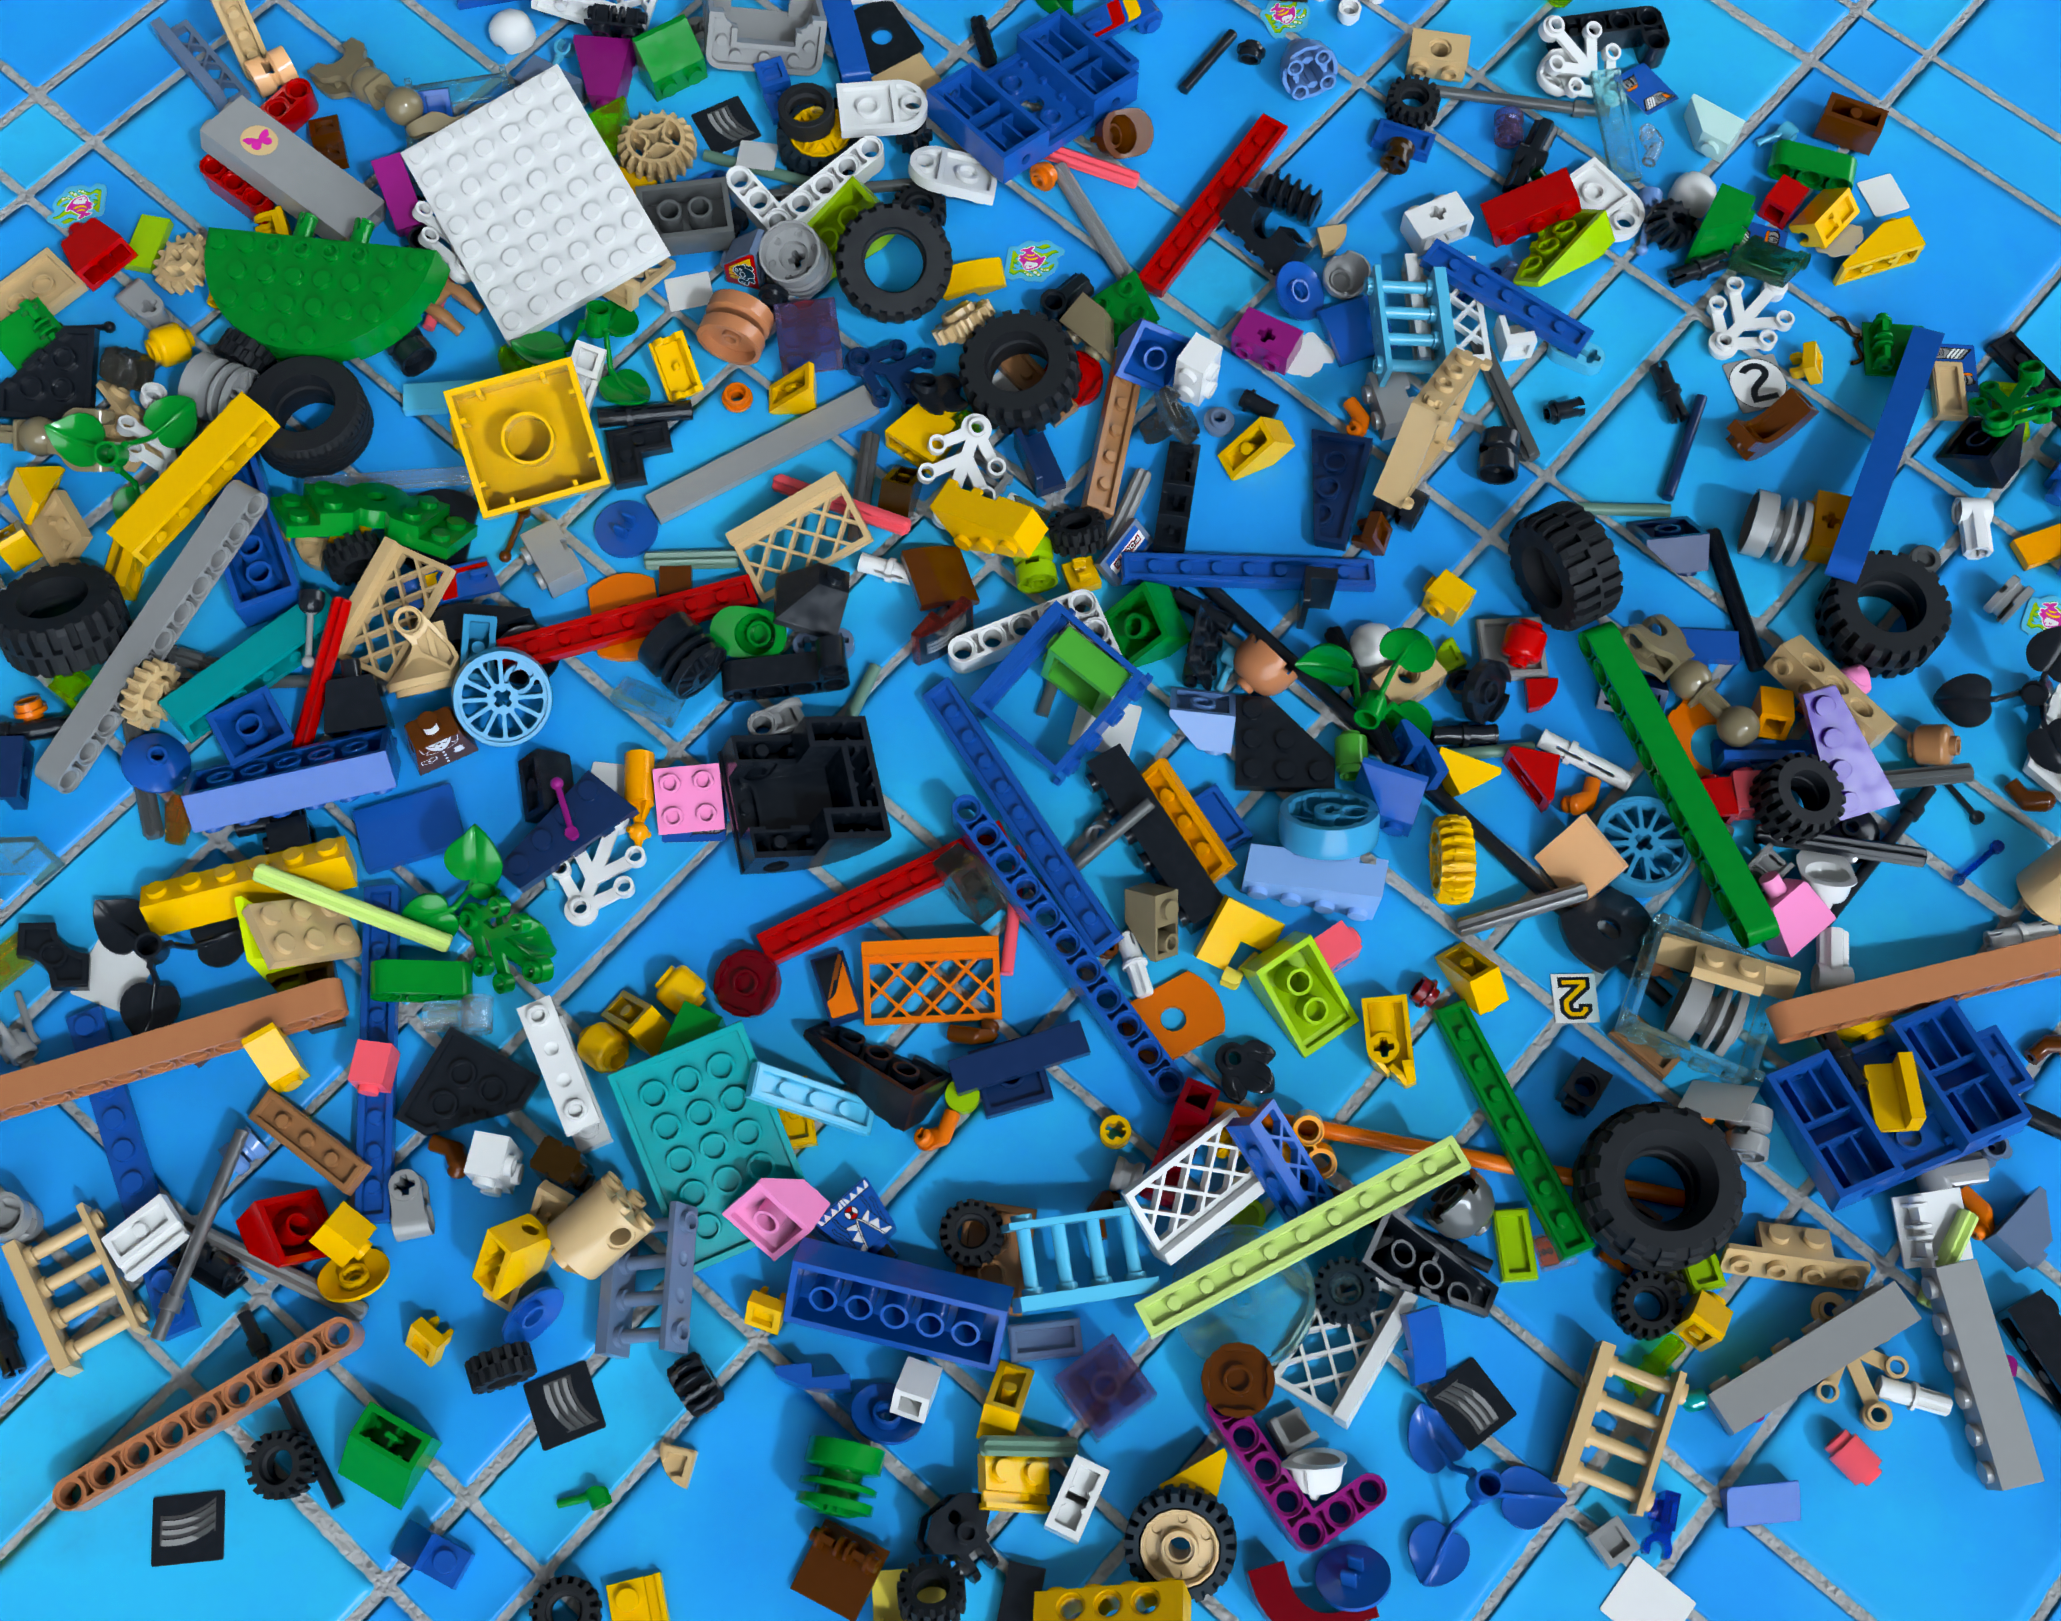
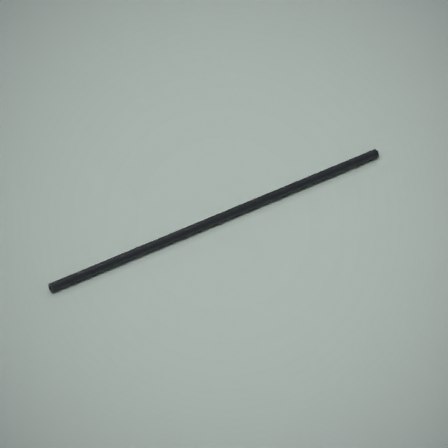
[1197,587,1673,1008]

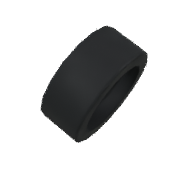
[778,83,835,142]

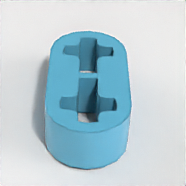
[1546,342,1606,376]

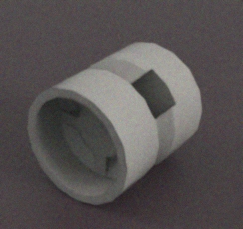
[1724,1103,1774,1163]
[0,1191,44,1246]

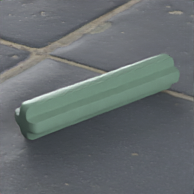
[644,549,739,570]
[978,1435,1078,1458]

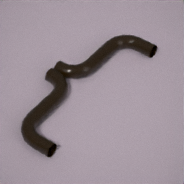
[1830,316,1864,365]

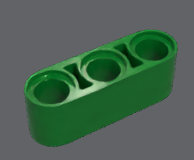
[1767,140,1858,191]
[370,959,473,1004]

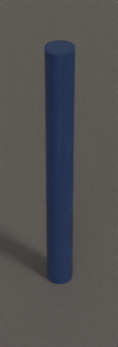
[1661,394,1707,502]

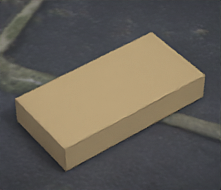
[1929,361,1969,421]

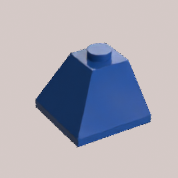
[205,685,295,769]
[1353,757,1429,837]

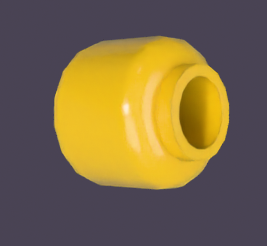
[144,322,195,368]
[654,965,707,1015]
[577,1022,629,1074]

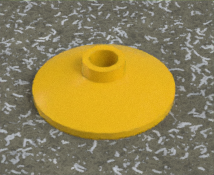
[317,1248,391,1303]

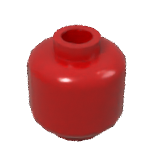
[1500,618,1548,669]

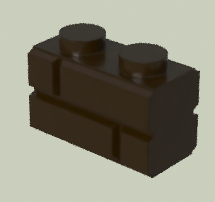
[530,1135,595,1199]

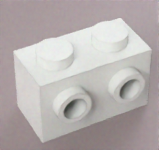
[1172,332,1223,407]
[464,1130,524,1197]

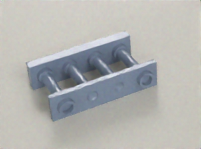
[594,1201,698,1359]

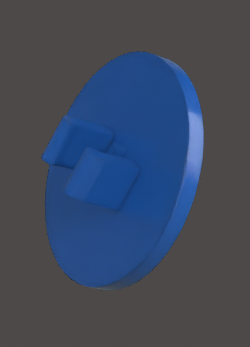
[594,500,658,558]
[1315,1544,1391,1612]

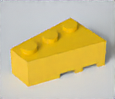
[930,478,1048,558]

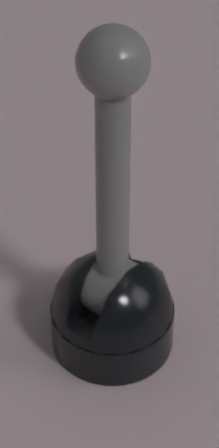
[298,589,325,668]

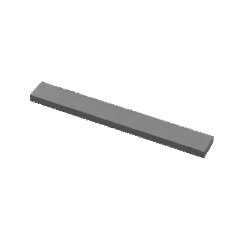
[645,385,880,525]

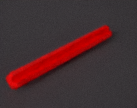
[291,596,352,749]

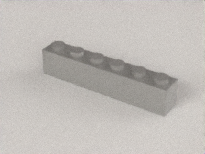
[1921,1259,2045,1491]
[1707,1280,1922,1437]

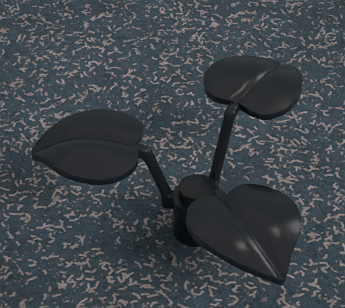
[1933,626,2061,774]
[93,898,244,1036]

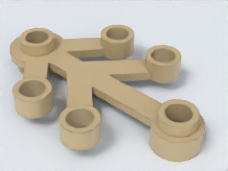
[1810,1292,1909,1431]

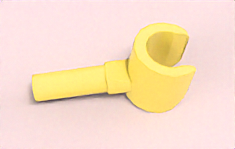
[1219,951,1259,990]

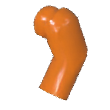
[1343,397,1371,437]
[914,1109,960,1151]
[1961,1185,1995,1241]

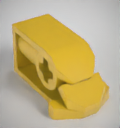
[1361,994,1417,1089]

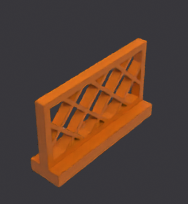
[861,935,1002,1027]

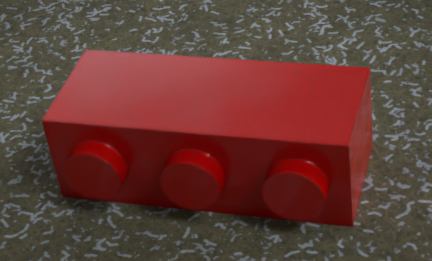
[1480,167,1582,248]

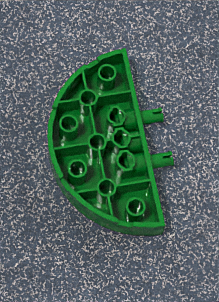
[204,212,451,365]

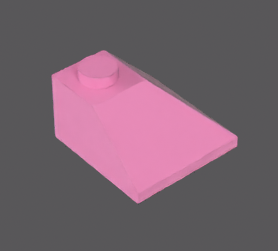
[722,1178,831,1262]

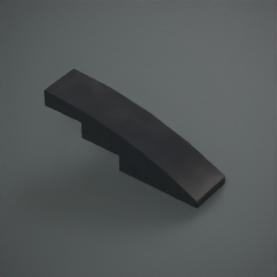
[1152,441,1201,553]

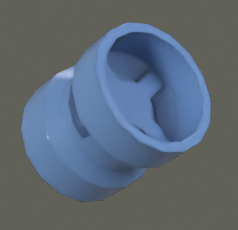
[218,1126,270,1176]

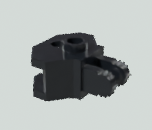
[914,1493,999,1585]

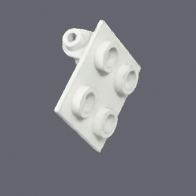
[1891,1187,1973,1269]

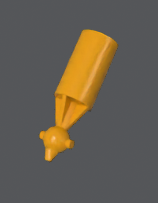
[624,749,655,847]

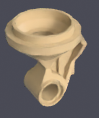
[386,606,460,699]

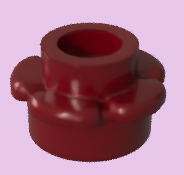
[1409,976,1440,1008]

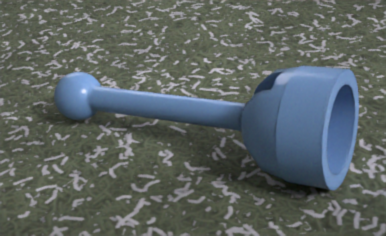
[1636,186,1663,256]

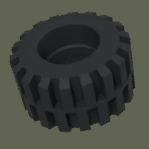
[1749,752,1846,844]

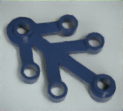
[844,339,962,414]

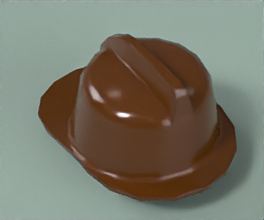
[1090,107,1154,159]

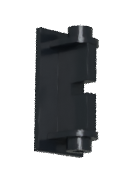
[167,1238,249,1299]

